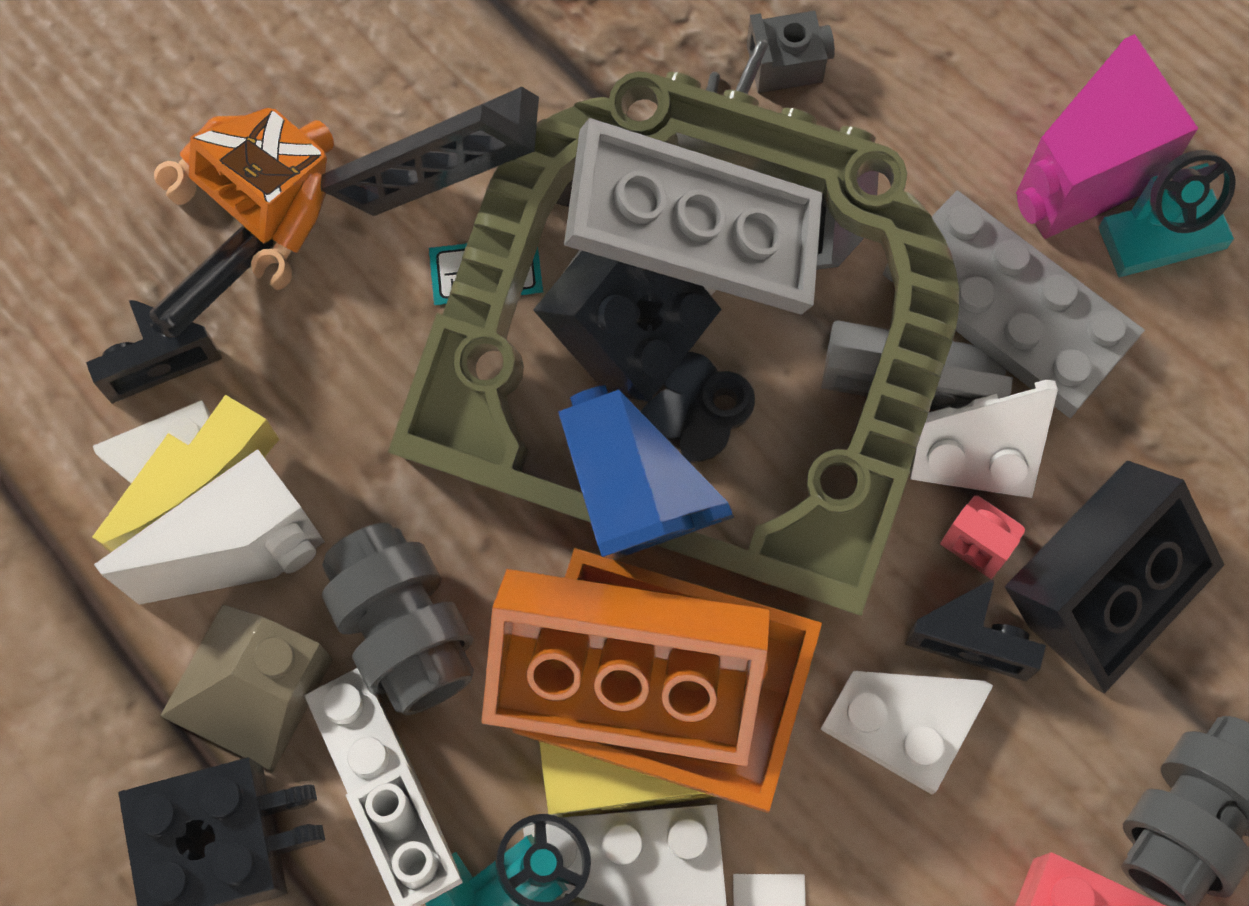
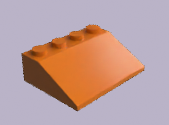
[512,548,822,813]

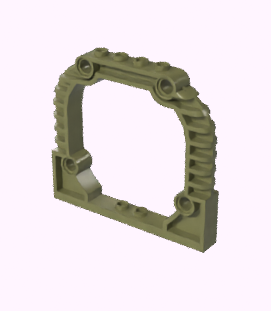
[388,71,959,616]

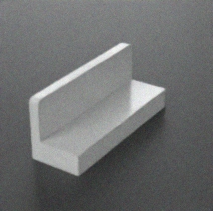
[821,321,1013,410]

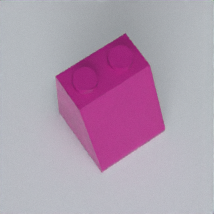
[1016,34,1198,239]

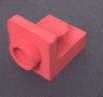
[940,496,1025,579]

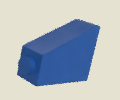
[558,385,735,560]

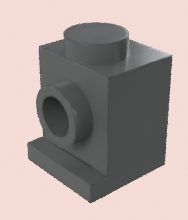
[747,10,835,93]

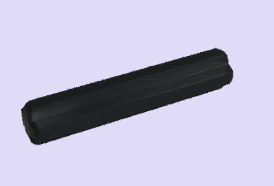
[149,226,274,338]

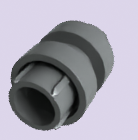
[322,523,474,715]
[1121,716,1249,906]

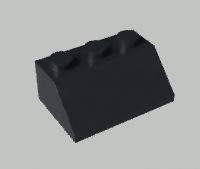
[1005,460,1225,694]

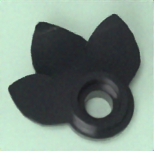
[641,352,755,463]

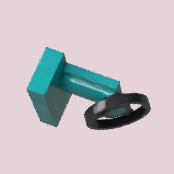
[1098,150,1236,278]
[425,814,591,906]

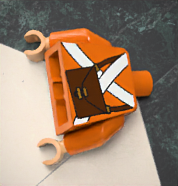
[154,108,334,290]

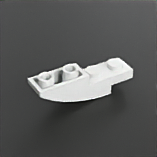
[304,668,463,906]

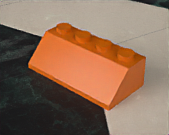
[481,569,770,766]

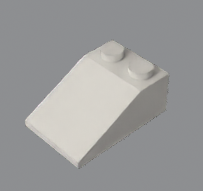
[94,449,325,605]

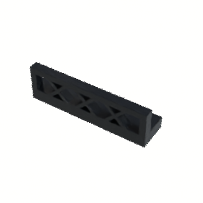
[321,87,539,216]

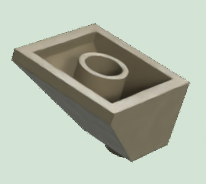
[160,605,333,772]

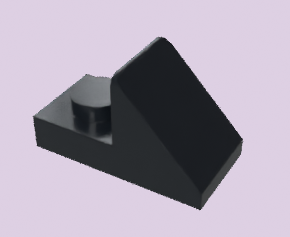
[86,300,223,404]
[905,580,1046,681]

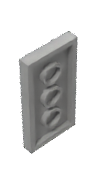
[564,118,822,315]
[883,190,1145,419]

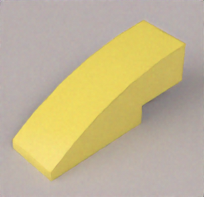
[92,395,279,553]

